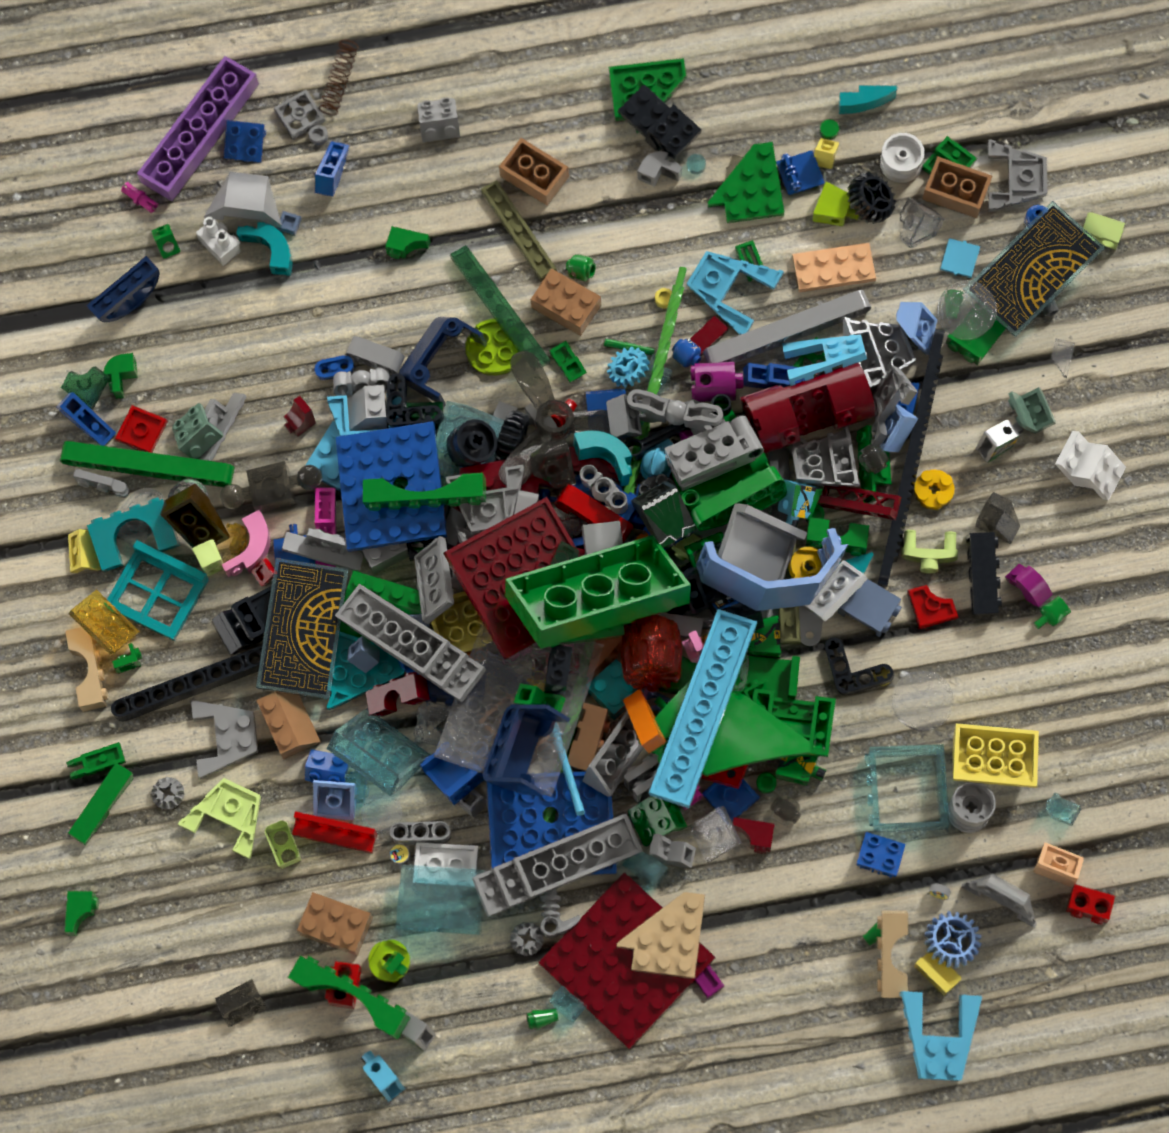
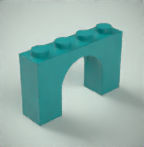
[87,497,180,572]

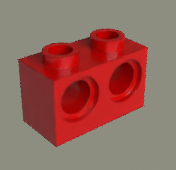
[1066,884,1116,925]
[325,961,362,1009]

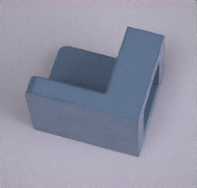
[348,636,380,673]

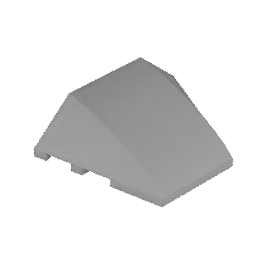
[204,171,282,227]
[843,317,916,388]
[792,426,859,487]
[961,873,1037,928]

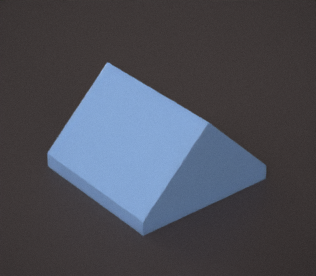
[874,404,918,452]
[313,780,358,820]

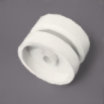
[880,133,924,183]

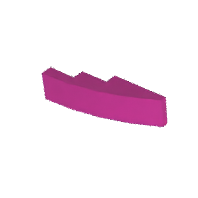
[315,488,337,569]

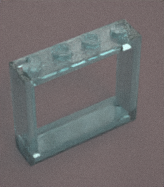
[865,744,950,832]

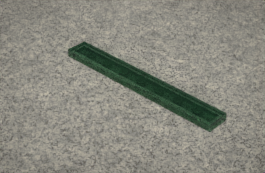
[450,245,550,372]

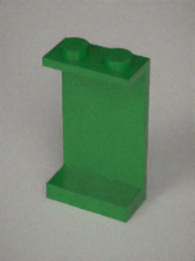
[946,299,1009,365]
[732,656,800,700]

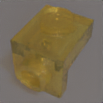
[226,523,248,556]

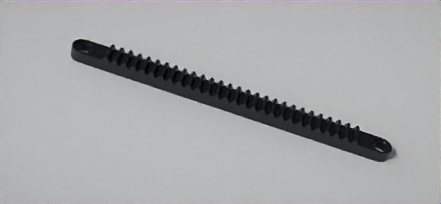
[878,328,945,587]

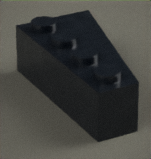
[966,532,1002,615]

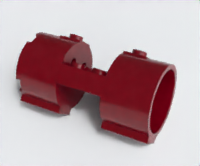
[740,363,875,453]

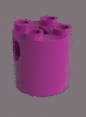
[691,362,743,402]

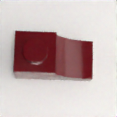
[283,395,316,437]
[732,817,775,854]

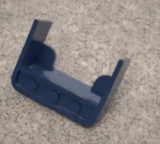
[399,317,487,407]
[483,705,570,795]

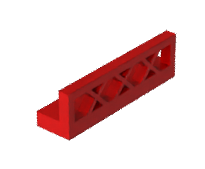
[292,811,377,854]

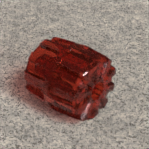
[621,615,682,692]

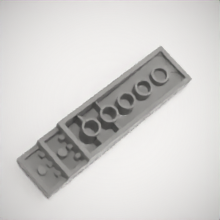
[335,584,486,702]
[472,814,643,917]

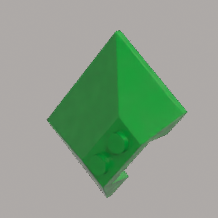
[753,689,836,757]

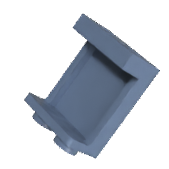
[838,579,902,637]

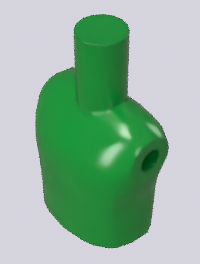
[1033,596,1071,629]

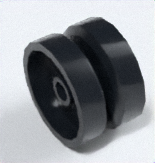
[446,419,497,467]

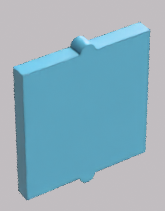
[940,238,980,278]

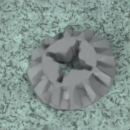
[151,776,184,809]
[510,922,544,956]

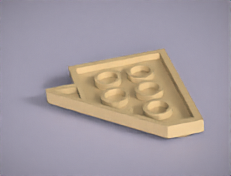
[617,892,705,979]

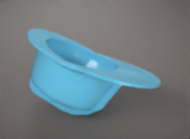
[641,439,673,479]

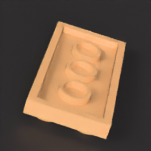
[792,243,876,292]

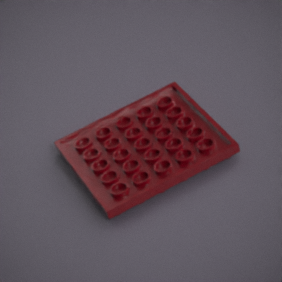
[443,497,581,660]
[538,872,716,1050]

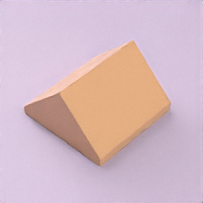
[1033,843,1084,887]

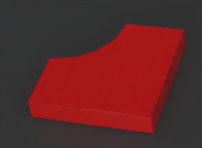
[907,585,958,629]

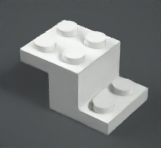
[1055,431,1126,500]

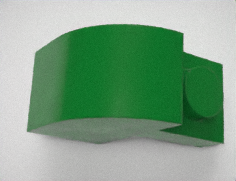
[103,353,138,399]
[513,684,566,712]

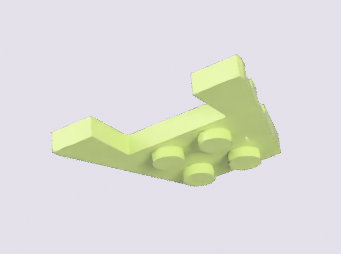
[178,778,261,859]

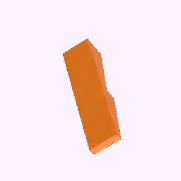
[623,689,666,754]

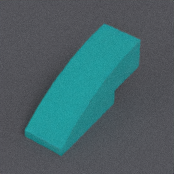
[839,85,897,114]

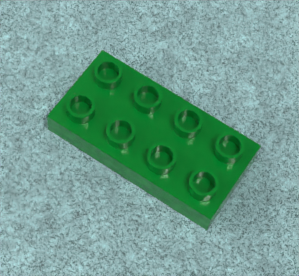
[505,535,691,649]

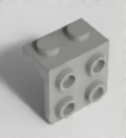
[417,98,460,142]

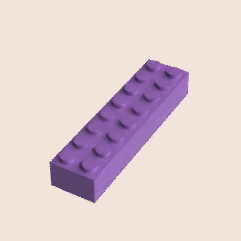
[137,56,259,201]

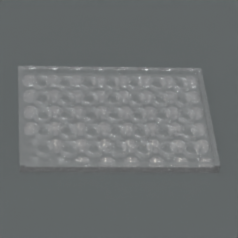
[434,622,604,797]

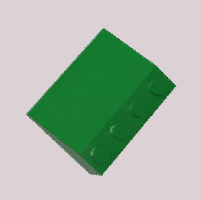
[336,570,422,642]

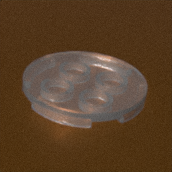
[937,280,997,340]
[892,671,954,731]

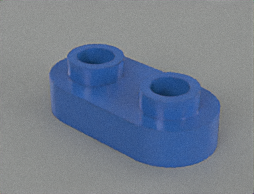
[315,355,354,380]

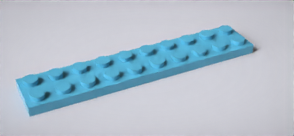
[649,609,757,808]

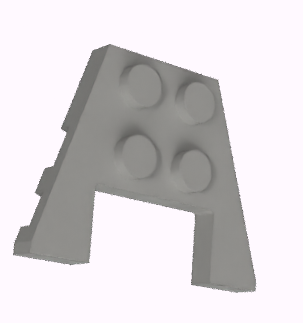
[988,140,1047,212]
[871,366,917,448]
[446,465,524,534]
[191,701,258,779]

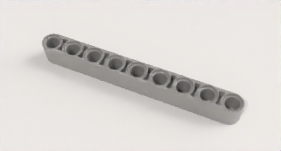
[703,290,871,363]

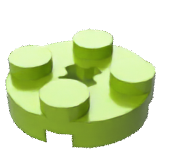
[368,939,410,982]

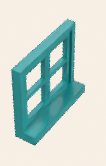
[104,540,209,641]

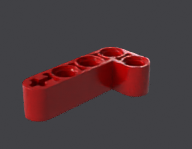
[554,484,634,544]

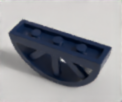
[86,256,160,322]

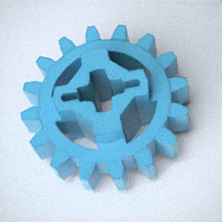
[607,347,650,388]

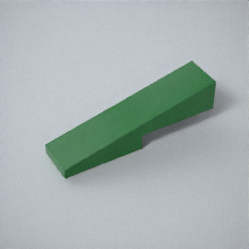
[68,763,134,845]

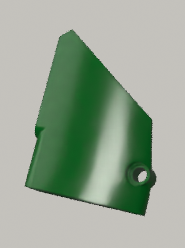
[672,402,787,531]
[638,680,810,776]

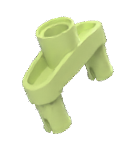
[901,530,958,573]

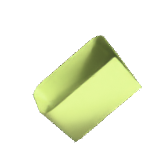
[1083,212,1126,250]
[192,540,224,576]
[265,820,302,869]

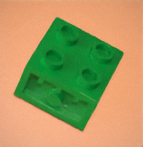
[627,796,688,847]

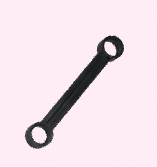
[625,394,732,462]

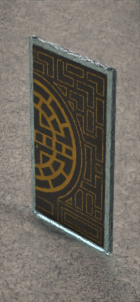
[964,201,1105,337]
[256,558,348,699]

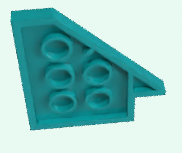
[326,630,405,710]

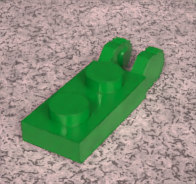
[66,742,126,779]

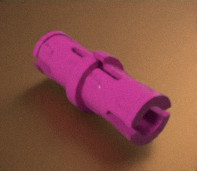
[121,182,158,213]

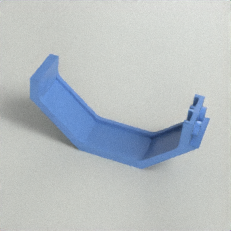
[696,528,848,611]

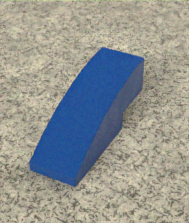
[743,363,805,389]

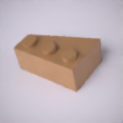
[568,702,611,772]

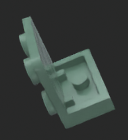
[1008,387,1056,434]
[172,403,223,459]

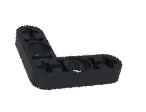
[386,373,444,428]
[825,637,894,695]

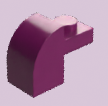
[1005,564,1053,608]

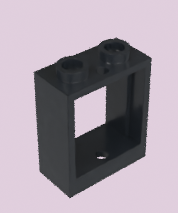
[544,645,573,697]

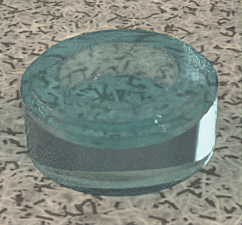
[687,154,706,174]

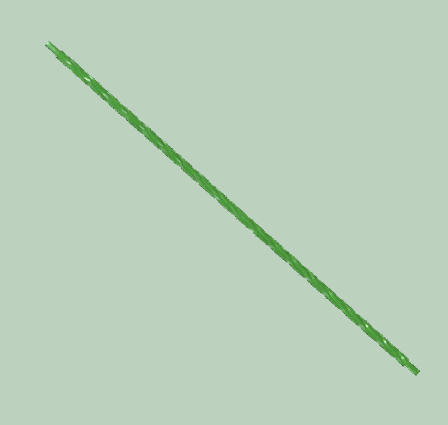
[543,267,687,823]

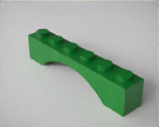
[363,473,486,511]
[287,956,411,1040]

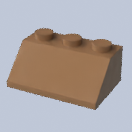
[257,689,321,759]

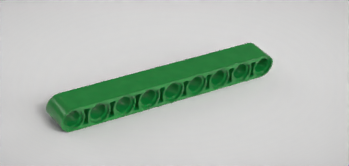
[60,441,235,488]

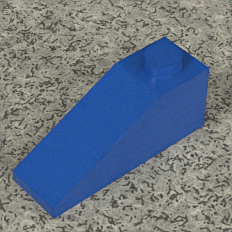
[315,141,349,196]
[56,392,116,446]

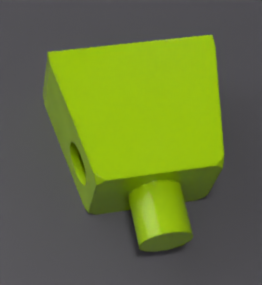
[812,182,859,226]

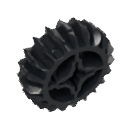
[846,172,897,224]
[495,410,530,460]

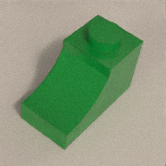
[385,226,430,259]
[65,891,99,936]

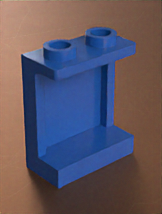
[420,739,484,805]

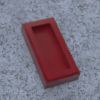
[690,316,728,356]

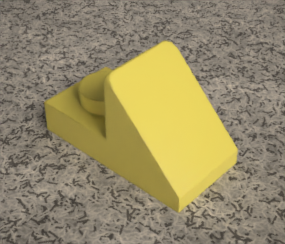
[814,138,839,169]

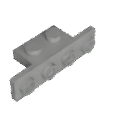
[198,393,247,461]
[282,528,363,572]

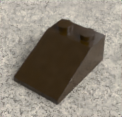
[160,484,230,548]

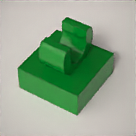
[382,951,408,975]

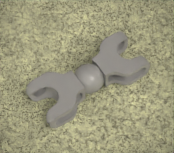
[627,390,725,432]

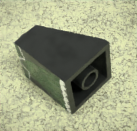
[631,481,697,549]

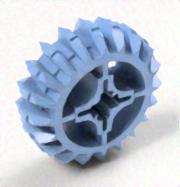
[924,911,981,968]

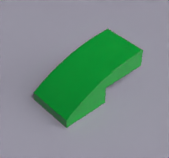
[549,341,587,383]

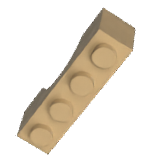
[65,626,109,712]
[877,910,908,998]

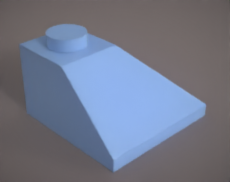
[896,302,937,355]

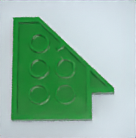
[609,58,686,134]
[707,142,784,223]

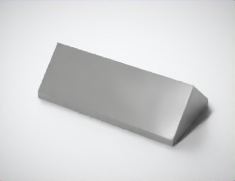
[583,711,644,797]

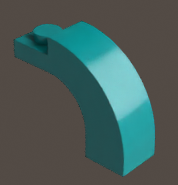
[237,221,293,276]
[573,431,632,486]

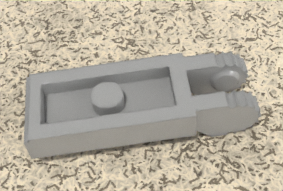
[73,469,130,497]

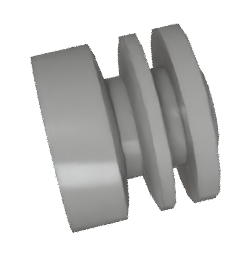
[947,782,996,833]

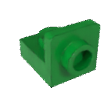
[112,643,142,674]

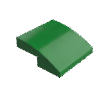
[922,136,977,175]

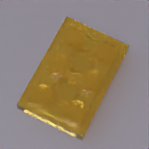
[69,589,139,656]

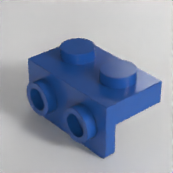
[305,749,351,783]

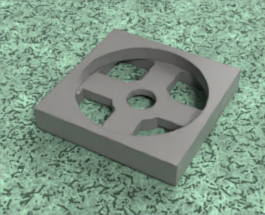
[274,90,326,140]

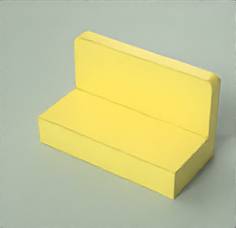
[68,529,101,573]
[914,952,961,996]

